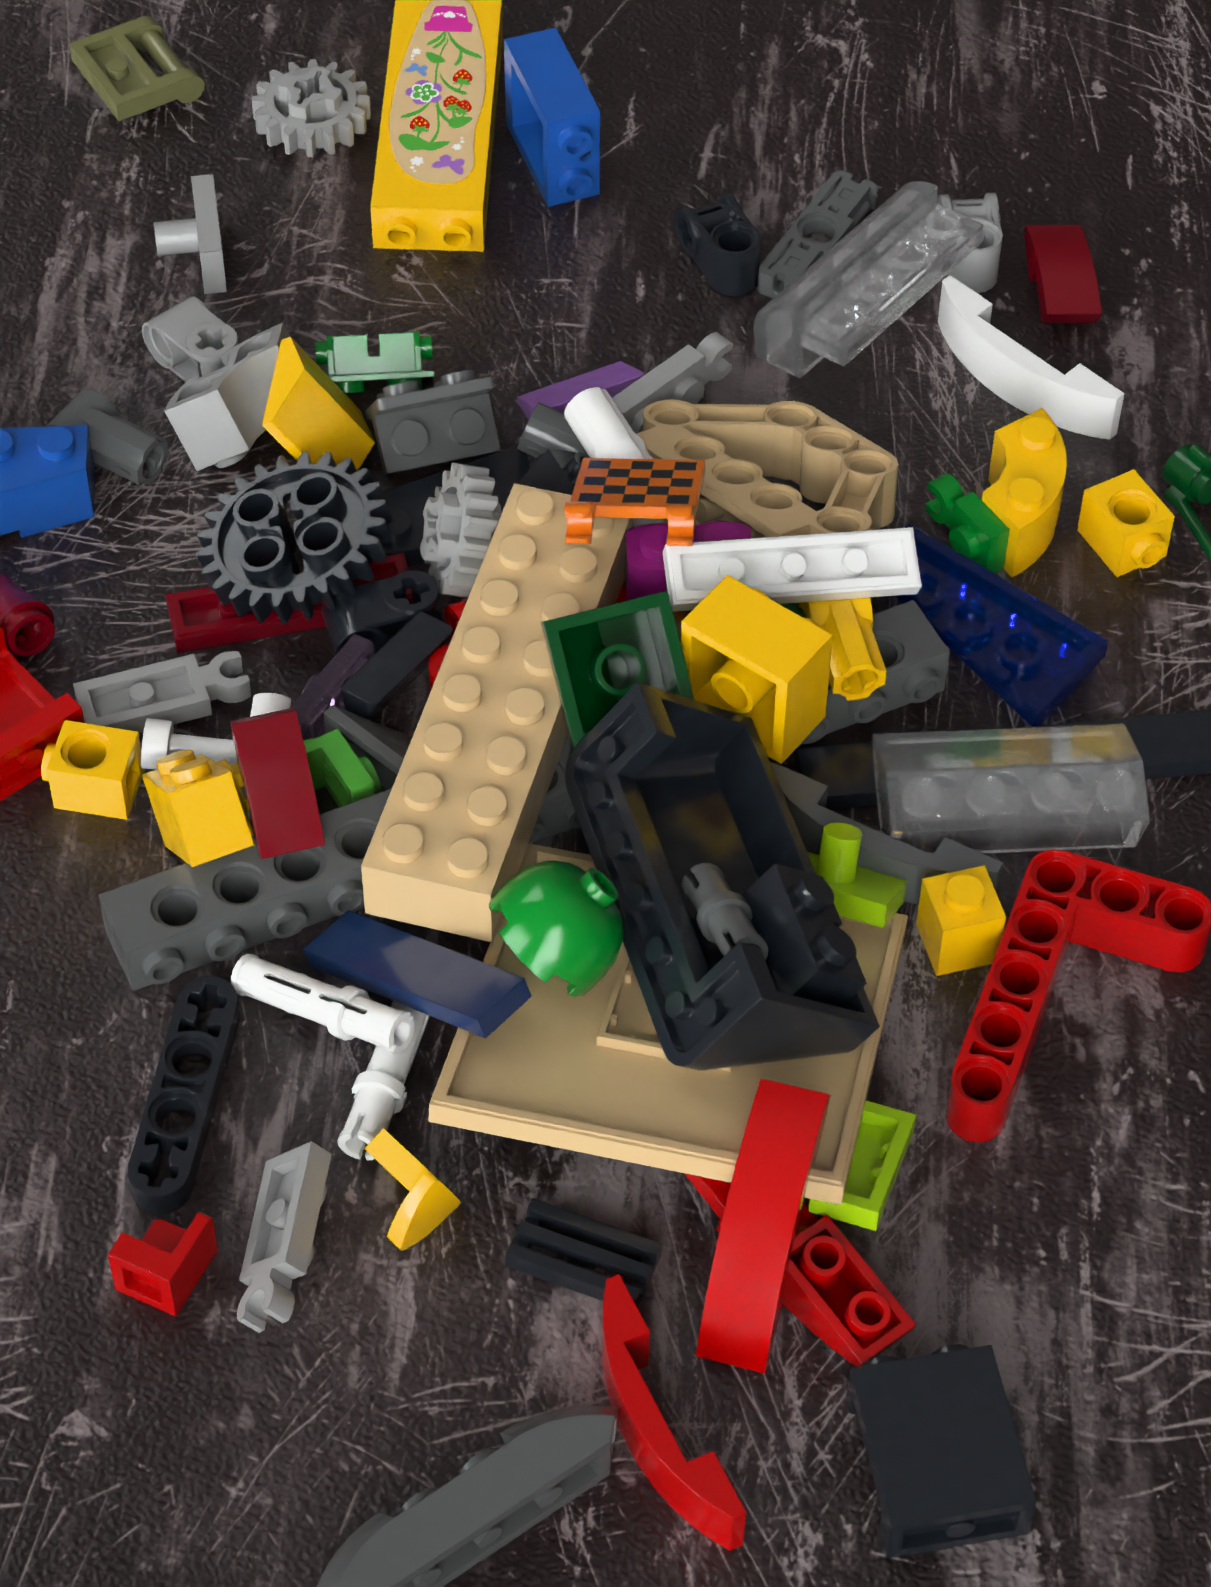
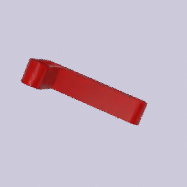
[946,849,1211,1143]

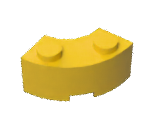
[982,408,1067,578]

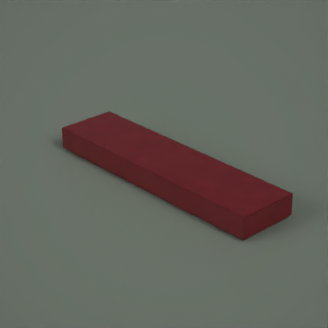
[165,553,414,653]

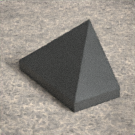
[323,705,412,792]

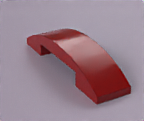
[696,1078,831,1374]
[602,1274,746,1551]

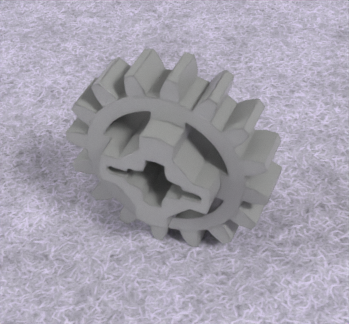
[252,59,371,157]
[420,463,502,598]

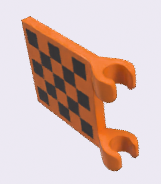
[564,458,705,547]

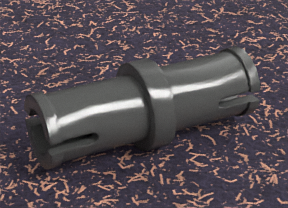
[682,863,768,960]

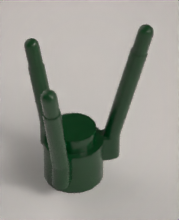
[1162,444,1211,562]

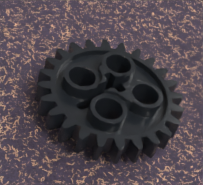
[196,451,393,624]

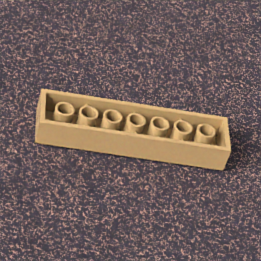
[361,483,633,943]

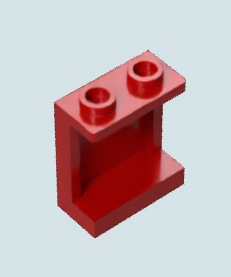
[0,626,85,801]

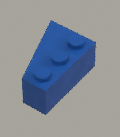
[0,425,95,538]

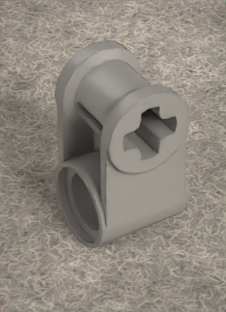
[936,193,1003,293]
[142,297,238,382]

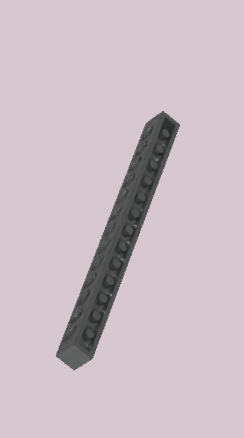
[98,600,949,991]

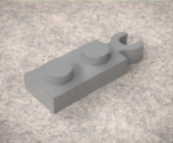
[612,332,733,433]
[73,651,251,733]
[237,1141,332,1333]

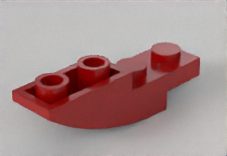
[684,1173,916,1367]

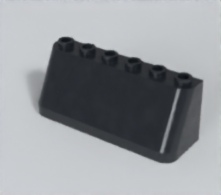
[565,682,880,1071]

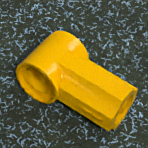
[799,597,887,701]

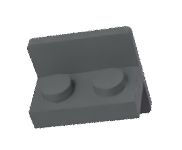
[365,369,501,476]

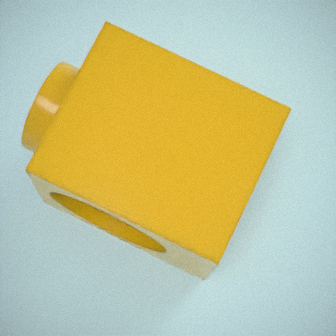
[1077,469,1175,577]
[41,720,145,820]

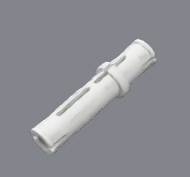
[231,954,415,1054]
[338,1001,430,1161]

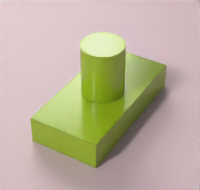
[807,823,907,928]
[808,1100,916,1231]

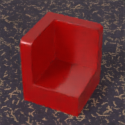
[108,1212,218,1317]

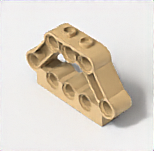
[636,400,898,538]

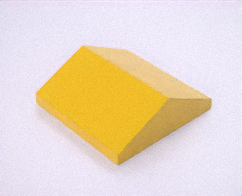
[262,336,375,471]

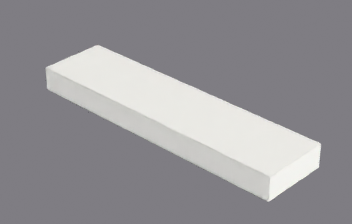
[662,527,922,612]

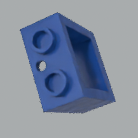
[504,28,600,207]

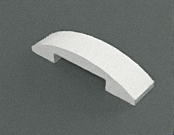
[938,275,1124,440]

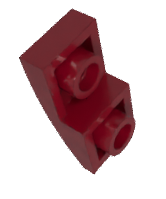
[1024,225,1102,324]
[230,707,325,859]

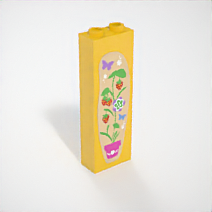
[371,0,503,252]

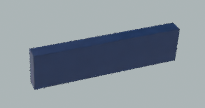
[302,910,532,1038]

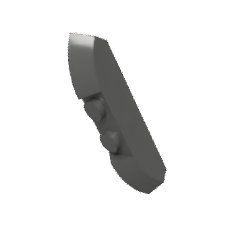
[317,1405,619,1587]

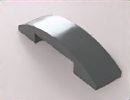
[770,761,1004,905]

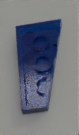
[895,524,1108,727]

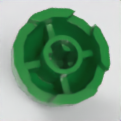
[489,860,624,997]

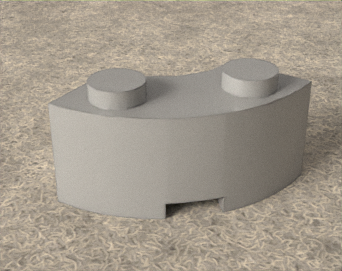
[164,323,290,471]

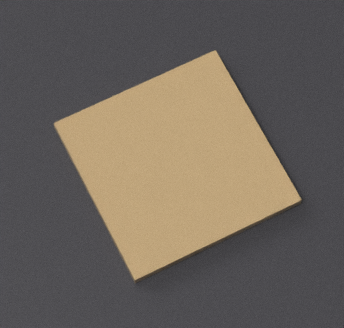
[428,844,908,1205]

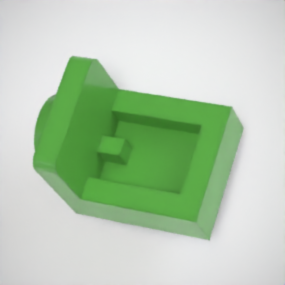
[304,728,381,807]

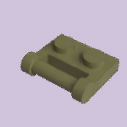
[69,16,205,121]

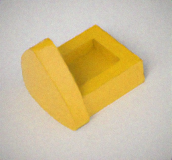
[364,1128,461,1251]

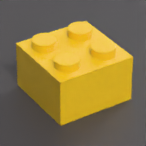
[681,575,833,764]

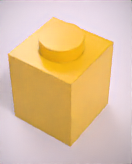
[916,865,1006,976]

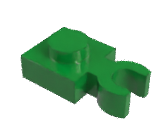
[925,473,1010,579]

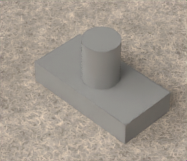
[154,174,227,294]

